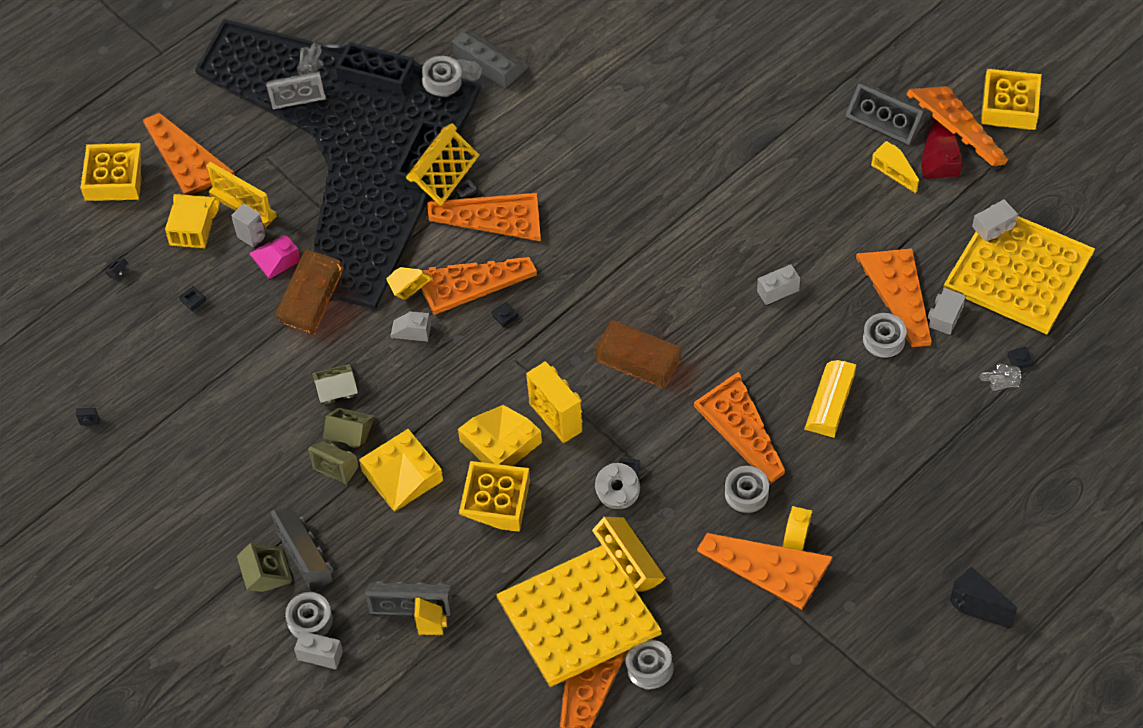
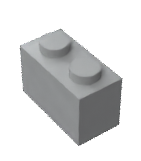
[972,200,1018,242]
[231,204,266,248]
[757,264,800,305]
[928,288,966,335]
[294,631,343,669]

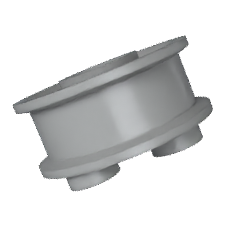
[422,56,462,97]
[863,313,907,357]
[595,463,640,510]
[725,466,769,513]
[285,592,333,638]
[626,640,673,689]

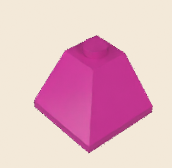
[250,235,300,279]

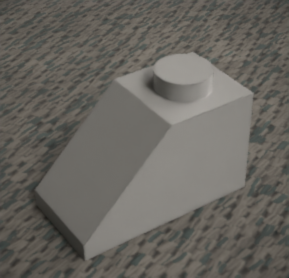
[391,311,431,341]

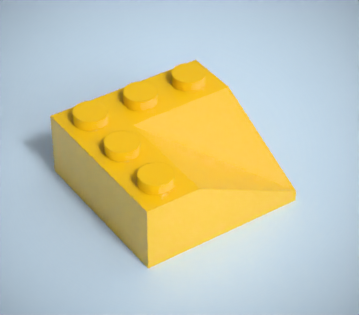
[981,69,1041,130]
[81,143,141,201]
[526,361,583,444]
[458,405,542,466]
[359,429,443,512]
[459,461,530,532]

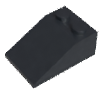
[950,566,1018,629]

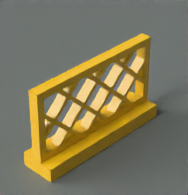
[406,123,479,205]
[207,162,277,228]

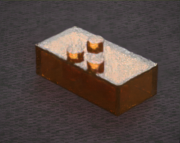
[275,249,344,334]
[595,320,681,388]

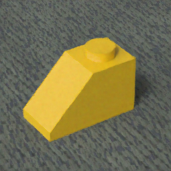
[386,267,433,301]
[782,506,812,551]
[415,598,447,635]

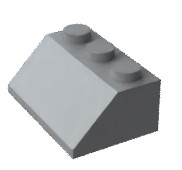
[267,72,325,109]

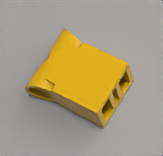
[165,194,220,248]

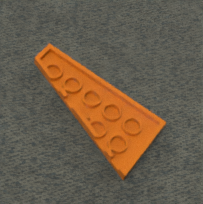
[906,86,1008,166]
[143,113,235,195]
[428,193,541,241]
[856,248,931,347]
[420,257,537,315]
[694,371,785,485]
[697,533,833,610]
[560,650,628,728]

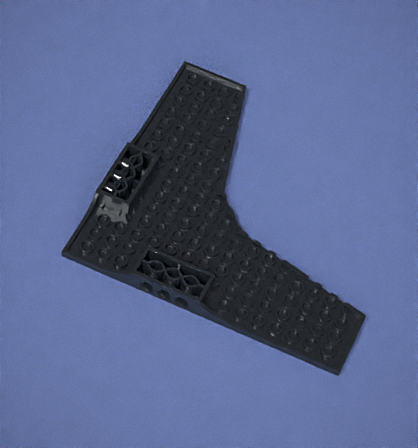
[195,19,481,310]

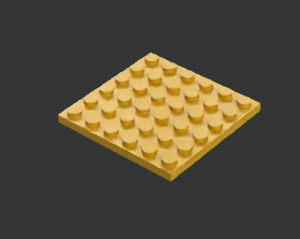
[943,205,1095,335]
[496,546,661,687]

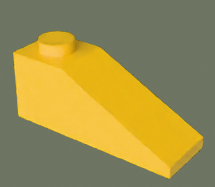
[871,141,919,193]

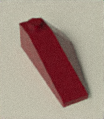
[921,118,962,179]

